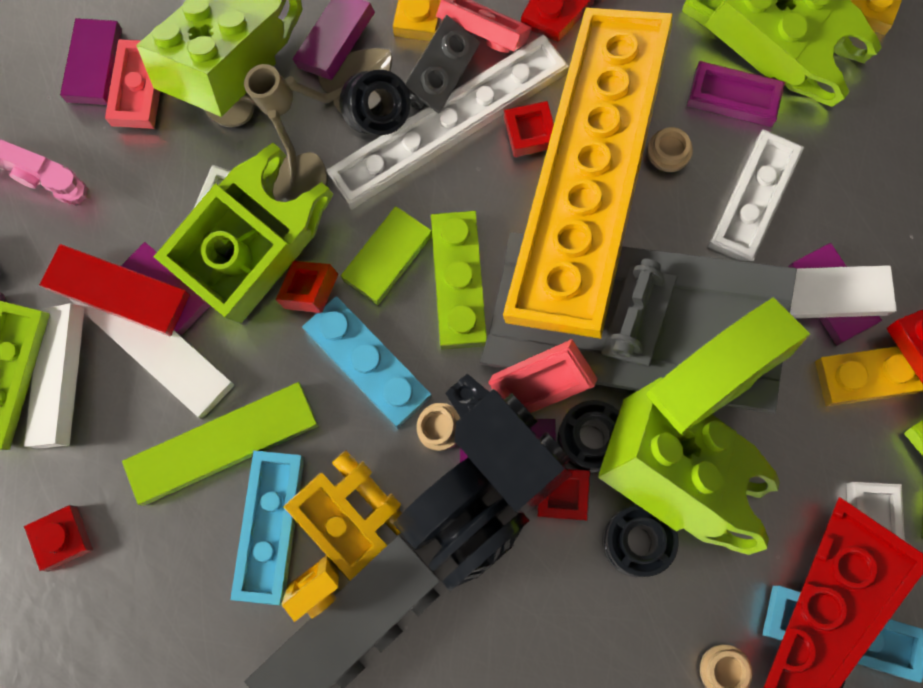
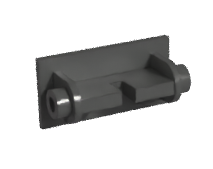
[405,15,481,113]
[601,259,678,367]

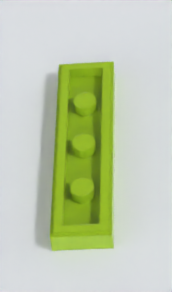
[122,382,319,506]

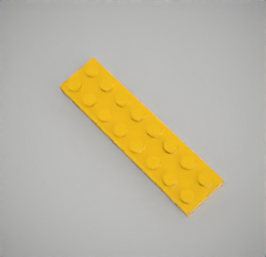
[503,8,672,339]

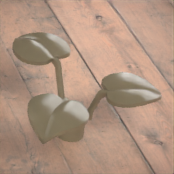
[204,48,393,202]

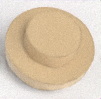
[647,127,693,172]
[417,403,460,451]
[700,644,753,688]

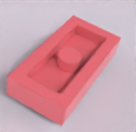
[436,0,532,53]
[105,39,160,129]

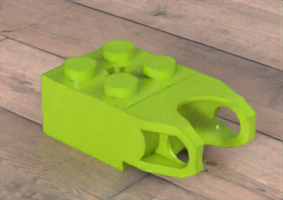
[136,0,303,117]
[704,0,882,107]
[153,142,334,323]
[598,377,780,555]

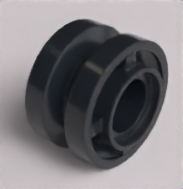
[339,70,411,135]
[557,400,619,473]
[602,505,679,577]

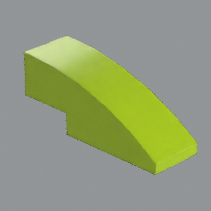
[646,297,810,434]

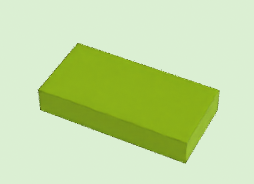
[340,206,432,306]

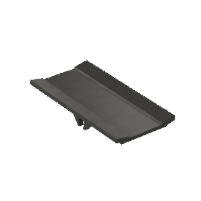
[480,232,797,414]

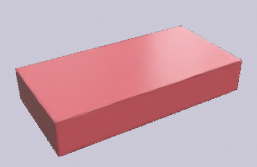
[488,339,598,413]

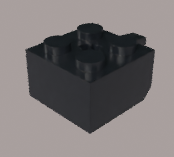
[445,374,572,514]

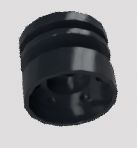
[394,457,530,592]

